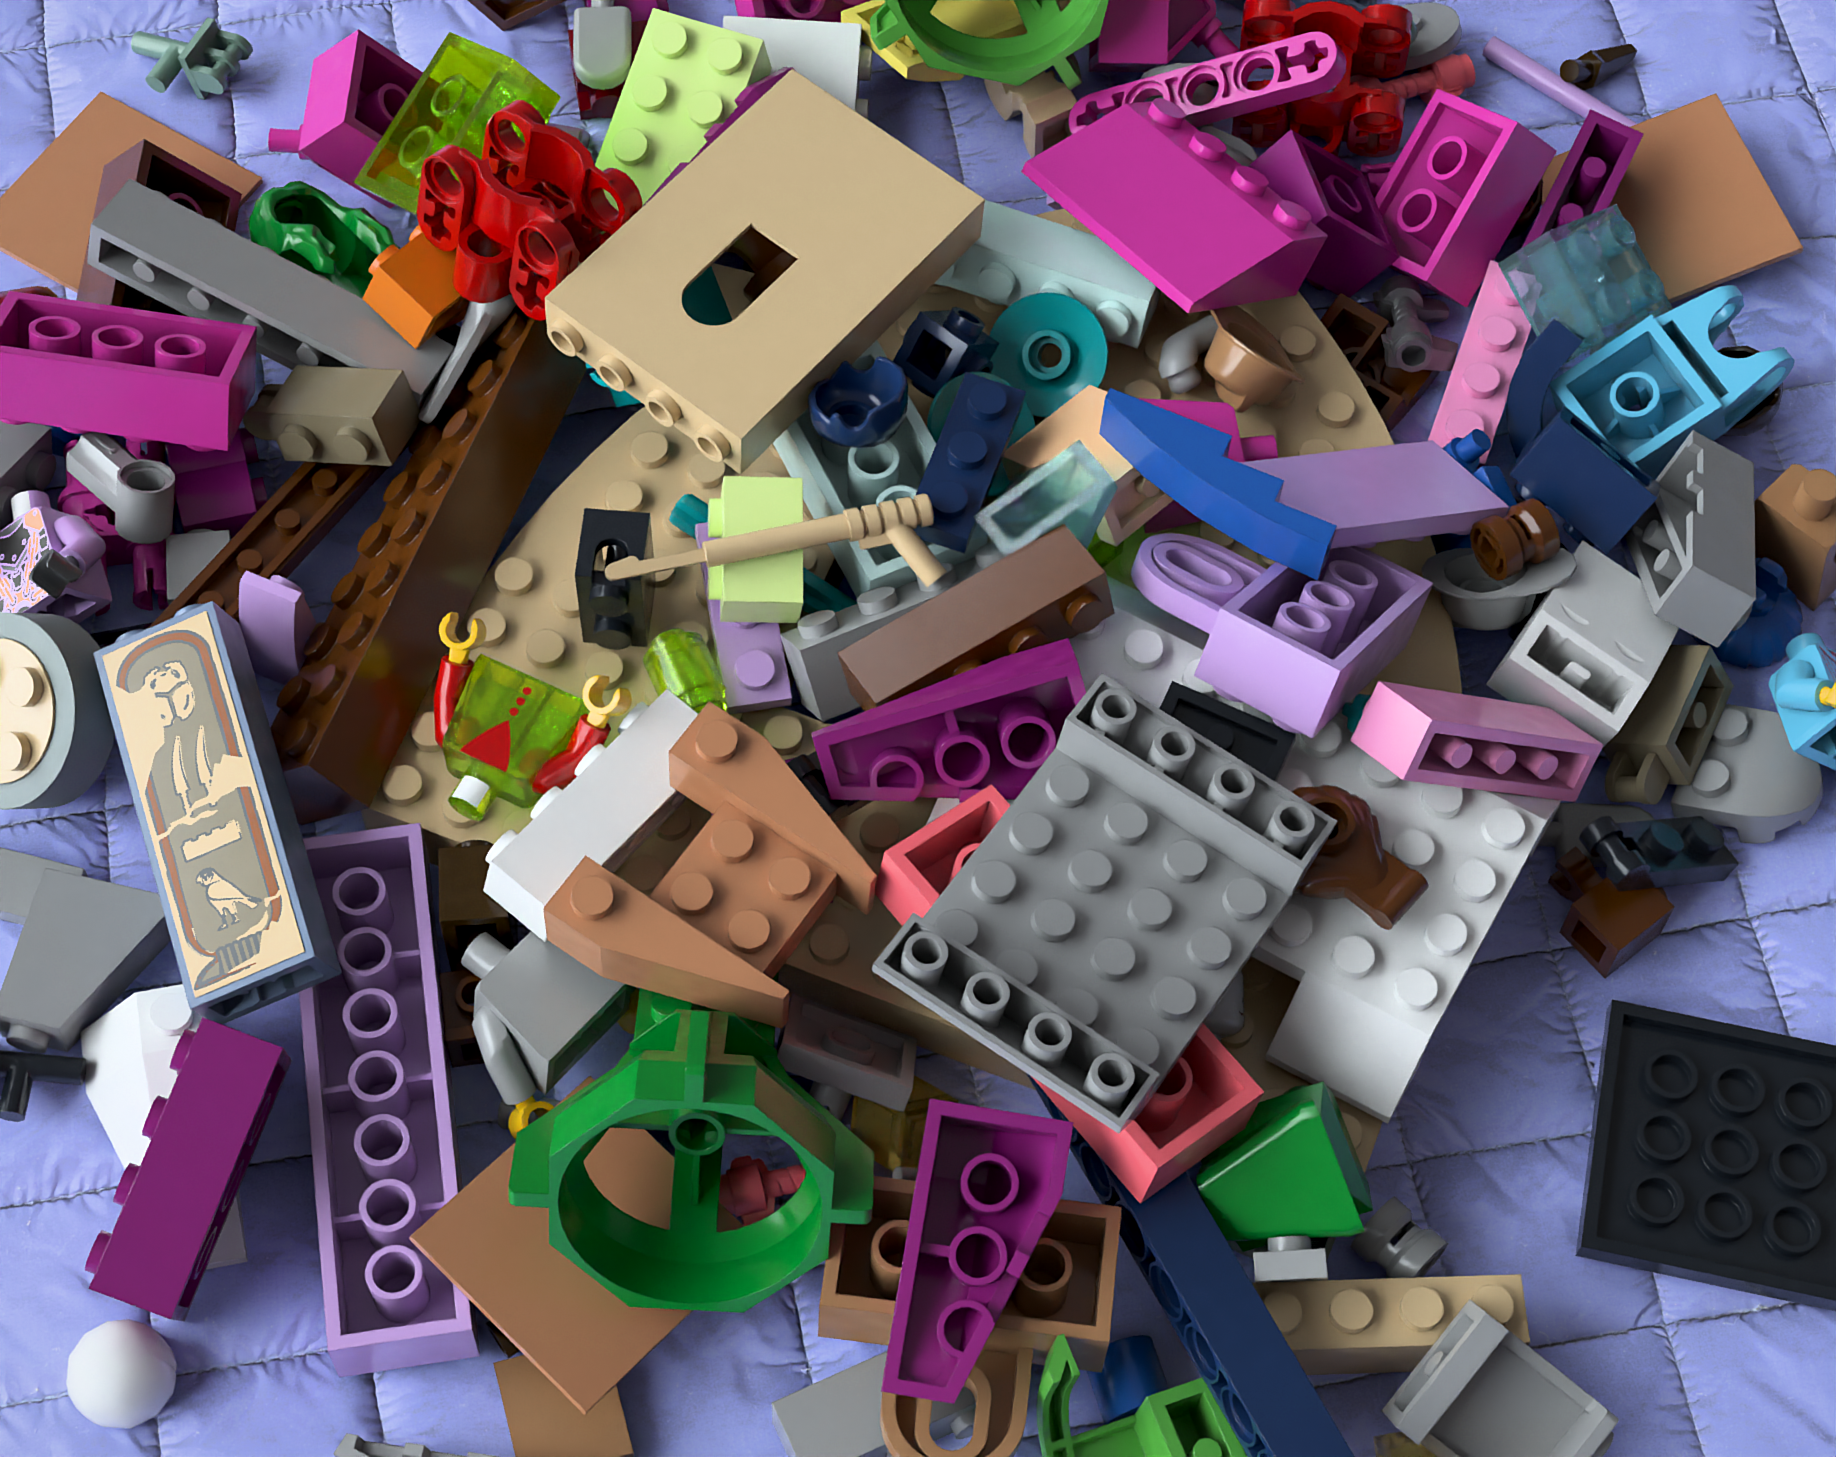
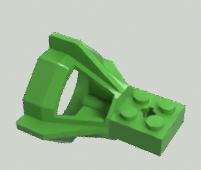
[870,0,1109,90]

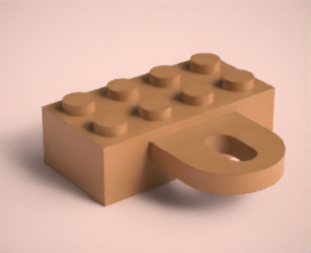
[818,1176,1122,1457]

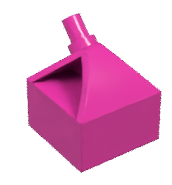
[1088,0,1240,72]
[268,29,447,208]

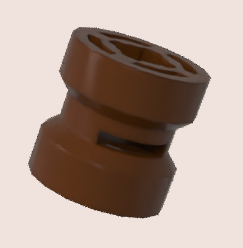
[1470,498,1560,581]

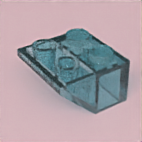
[1498,204,1673,367]

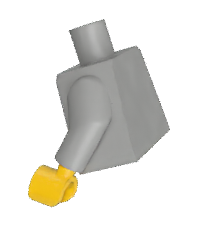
[461,931,639,1140]

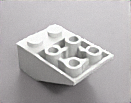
[1486,540,1679,748]

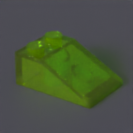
[354,32,561,216]

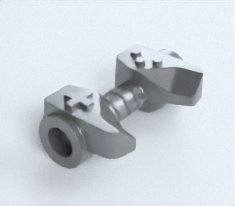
[1373,275,1458,372]

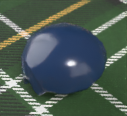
[808,356,908,448]

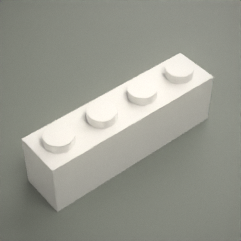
[483,689,698,942]

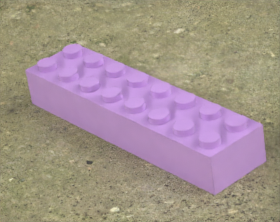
[299,823,480,1377]

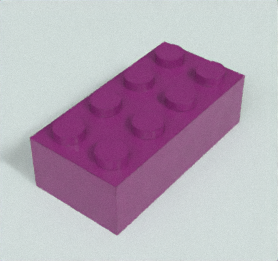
[85,1017,292,1321]

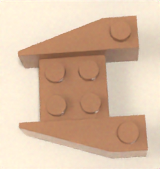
[543,701,877,1029]

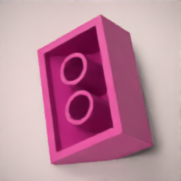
[1375,89,1557,308]

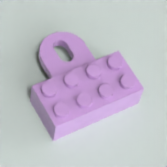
[1131,533,1433,738]

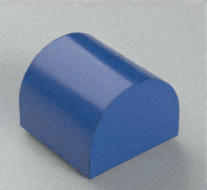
[1087,1335,1169,1425]

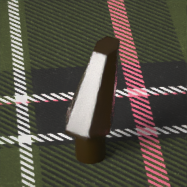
[1560,44,1638,91]

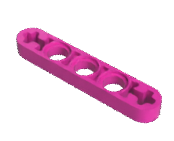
[1068,31,1347,134]

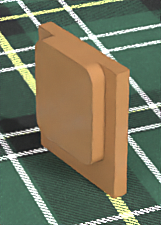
[493,1355,634,1457]

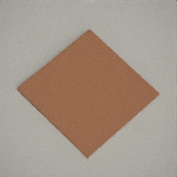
[0,91,263,293]
[1541,93,1803,313]
[409,1076,744,1415]

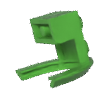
[1036,1334,1247,1457]

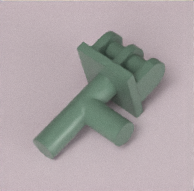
[131,17,253,100]

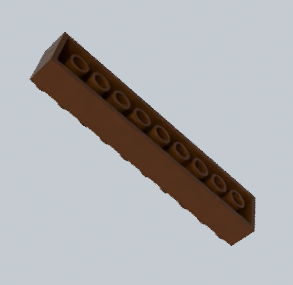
[270,275,587,825]

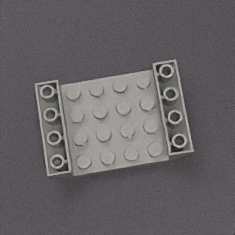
[871,673,1337,1134]

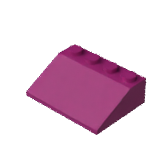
[1021,98,1328,313]

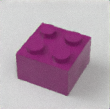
[1248,130,1400,298]

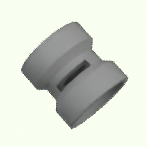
[1350,1196,1448,1278]

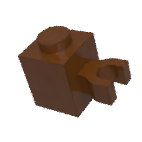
[1548,846,1675,978]

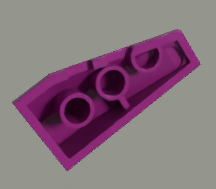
[811,638,1086,803]
[881,1098,1074,1404]

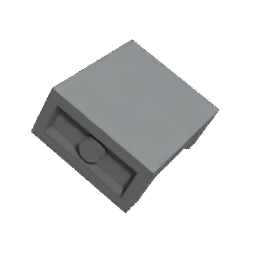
[1381,1299,1619,1457]

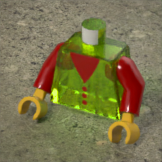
[434,612,632,821]

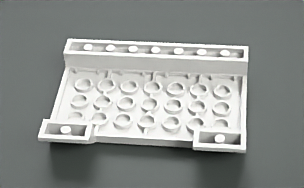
[926,575,1561,1124]

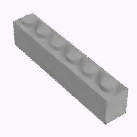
[87,178,455,410]

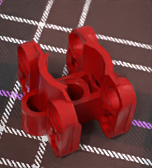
[1231,0,1413,157]
[417,100,642,321]

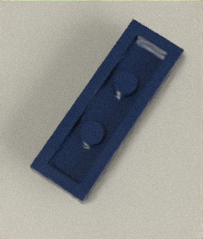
[913,372,1026,554]

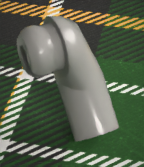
[1158,315,1218,394]

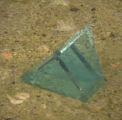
[973,440,1118,557]

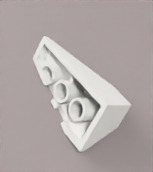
[80,984,248,1270]

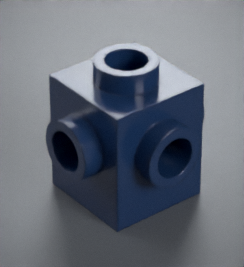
[893,307,1000,399]

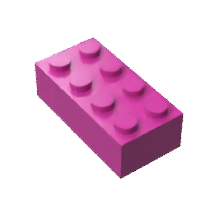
[0,291,257,452]

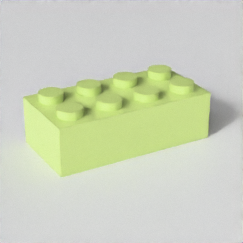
[595,8,772,235]

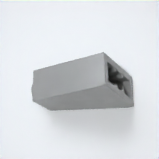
[0,867,171,1054]

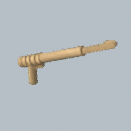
[605,494,947,587]

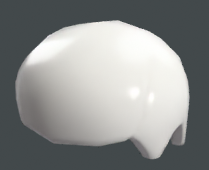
[66,1319,177,1429]

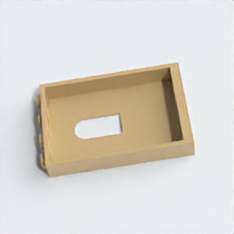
[544,69,985,474]

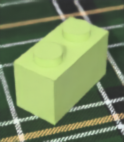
[708,476,803,623]

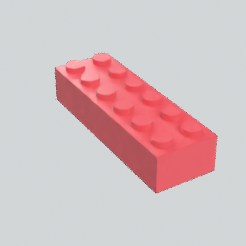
[875,784,1264,1204]

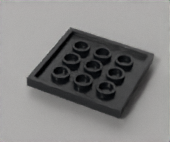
[1575,999,1836,1311]

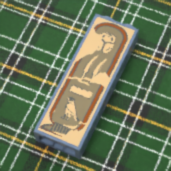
[93,601,342,1024]

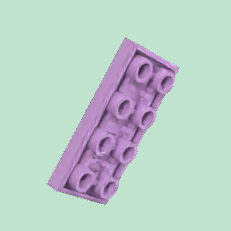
[1239,440,1509,549]

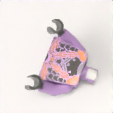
[0,490,112,624]

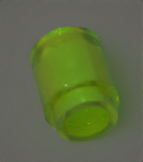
[643,629,727,714]

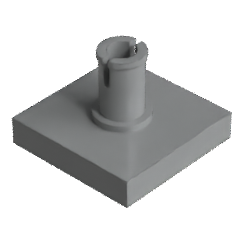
[776,994,917,1122]

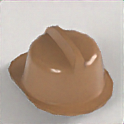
[1204,305,1305,413]

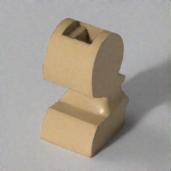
[984,70,1077,158]

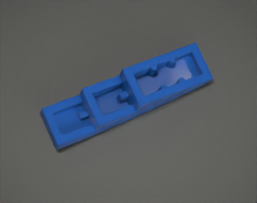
[1099,388,1337,581]

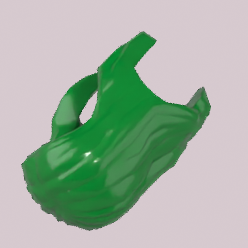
[248,181,400,298]

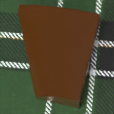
[1320,293,1441,433]

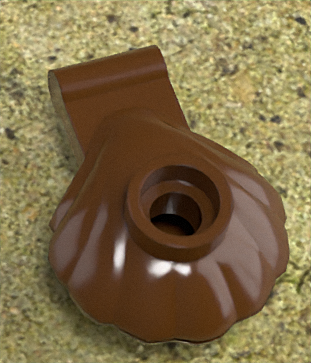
[1292,785,1429,930]

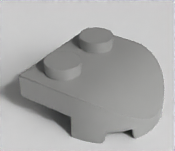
[1671,704,1823,844]

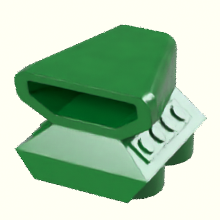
[1196,1081,1373,1252]

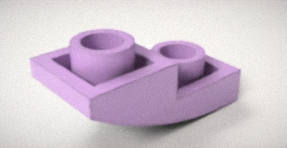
[239,571,317,685]

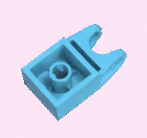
[1549,285,1795,480]

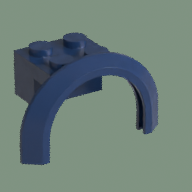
[1506,317,1661,554]

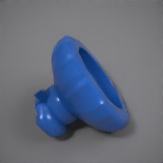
[1689,557,1803,669]

